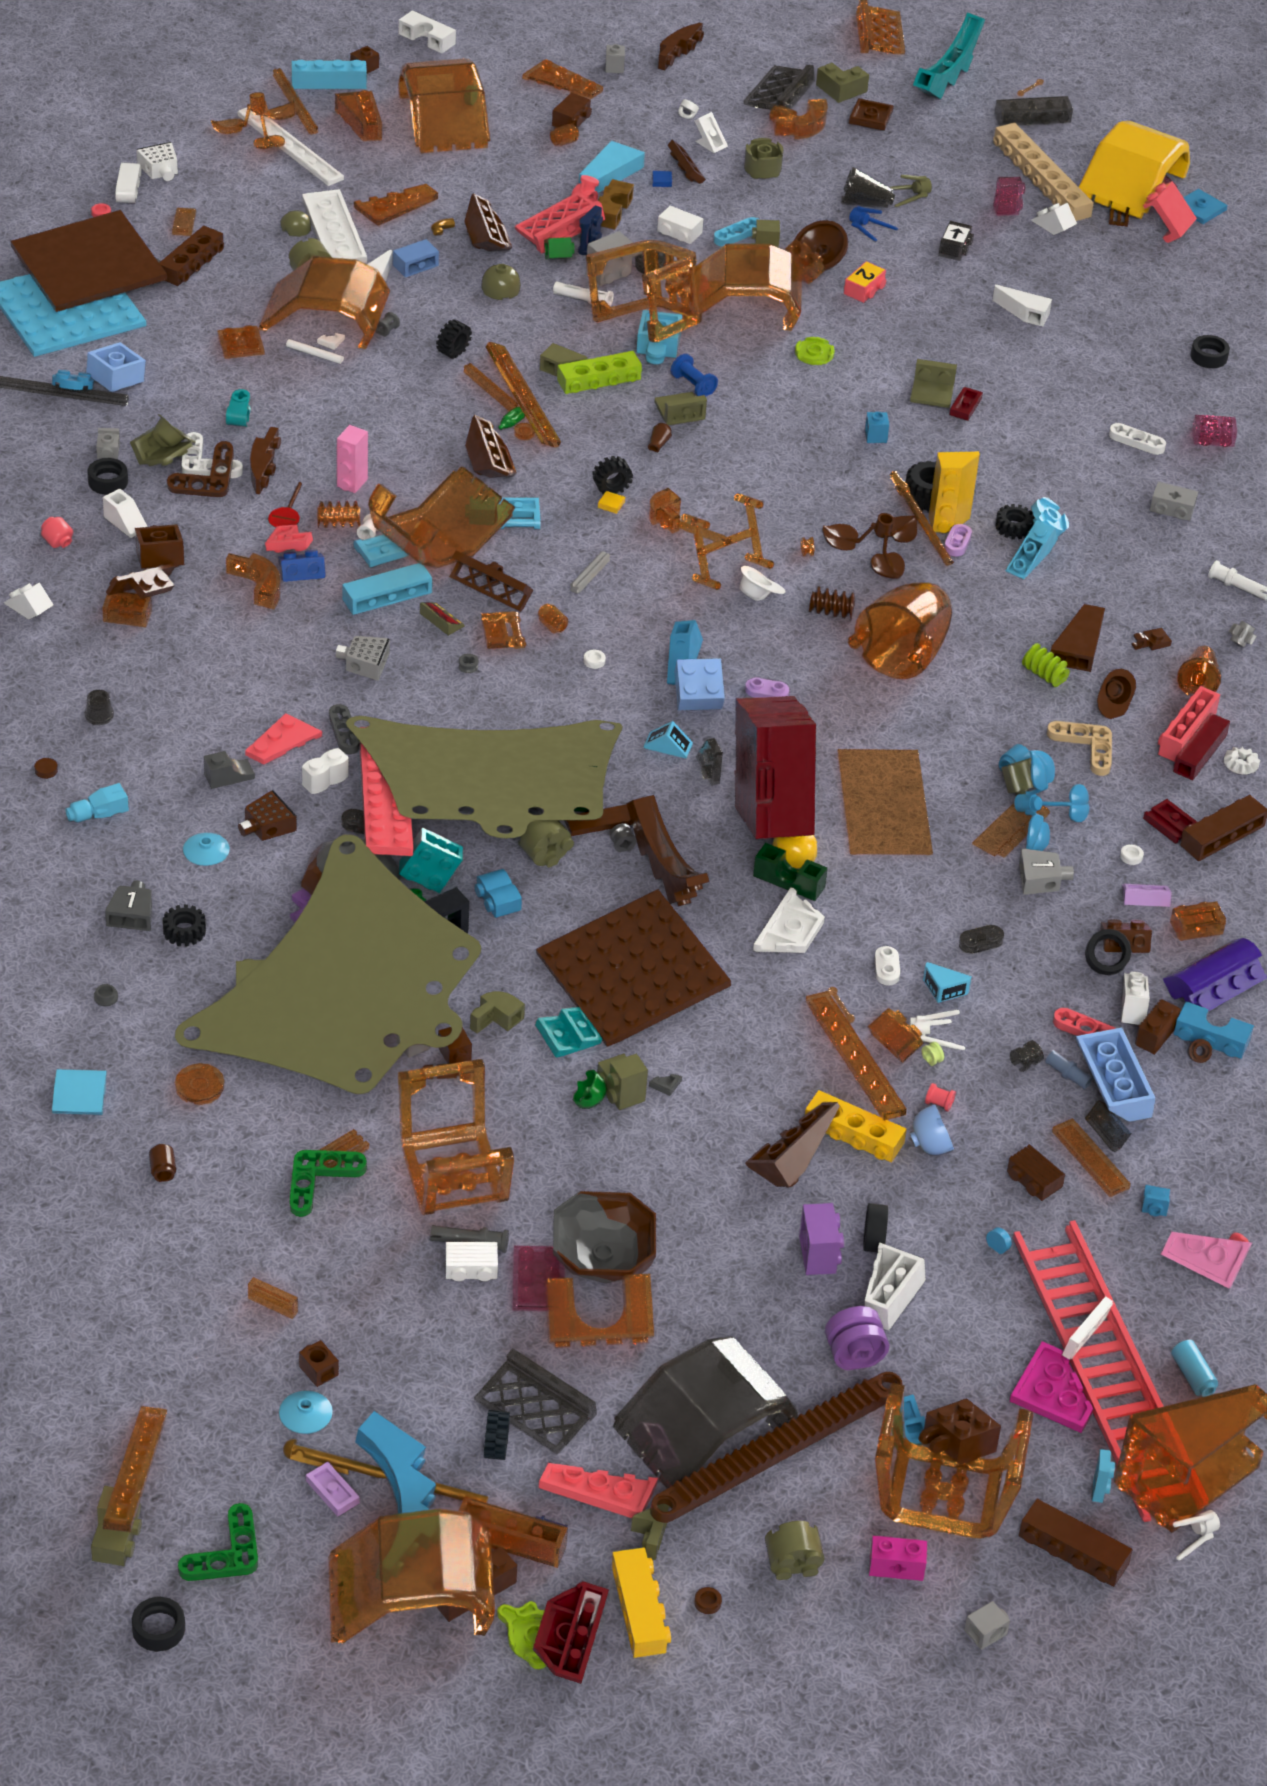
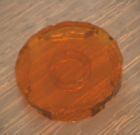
[175,1063,225,1105]

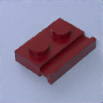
[1143,799,1197,844]

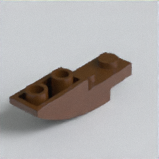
[658,22,704,71]
[250,427,281,495]

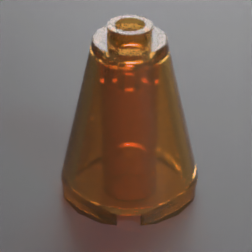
[1177,646,1221,695]

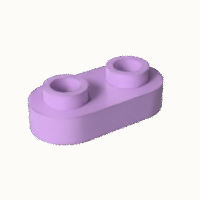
[944,524,972,557]
[745,678,789,698]

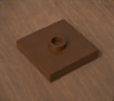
[849,98,894,131]

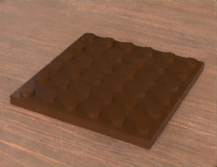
[536,889,731,1047]

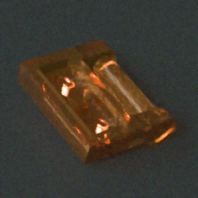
[481,611,526,649]

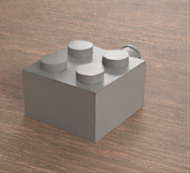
[586,231,646,286]

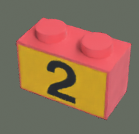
[844,261,886,303]

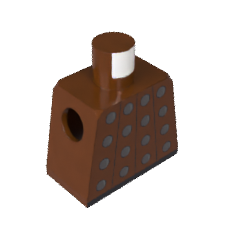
[238,790,297,841]

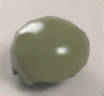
[280,210,311,237]

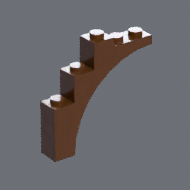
[626,795,710,907]

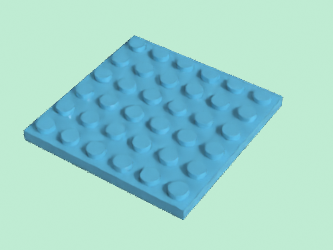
[0,274,146,357]

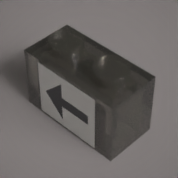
[938,221,974,261]

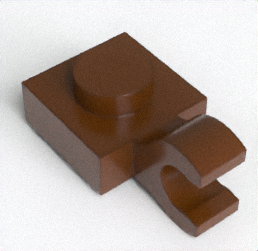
[1131,628,1172,651]

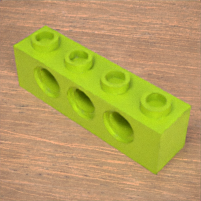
[557,351,642,394]

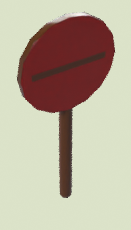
[268,482,302,527]

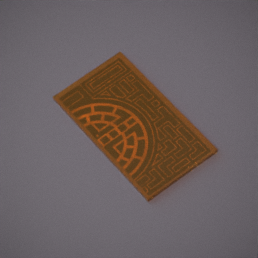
[838,749,933,855]

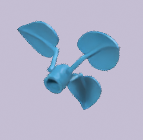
[1014,750,1090,851]

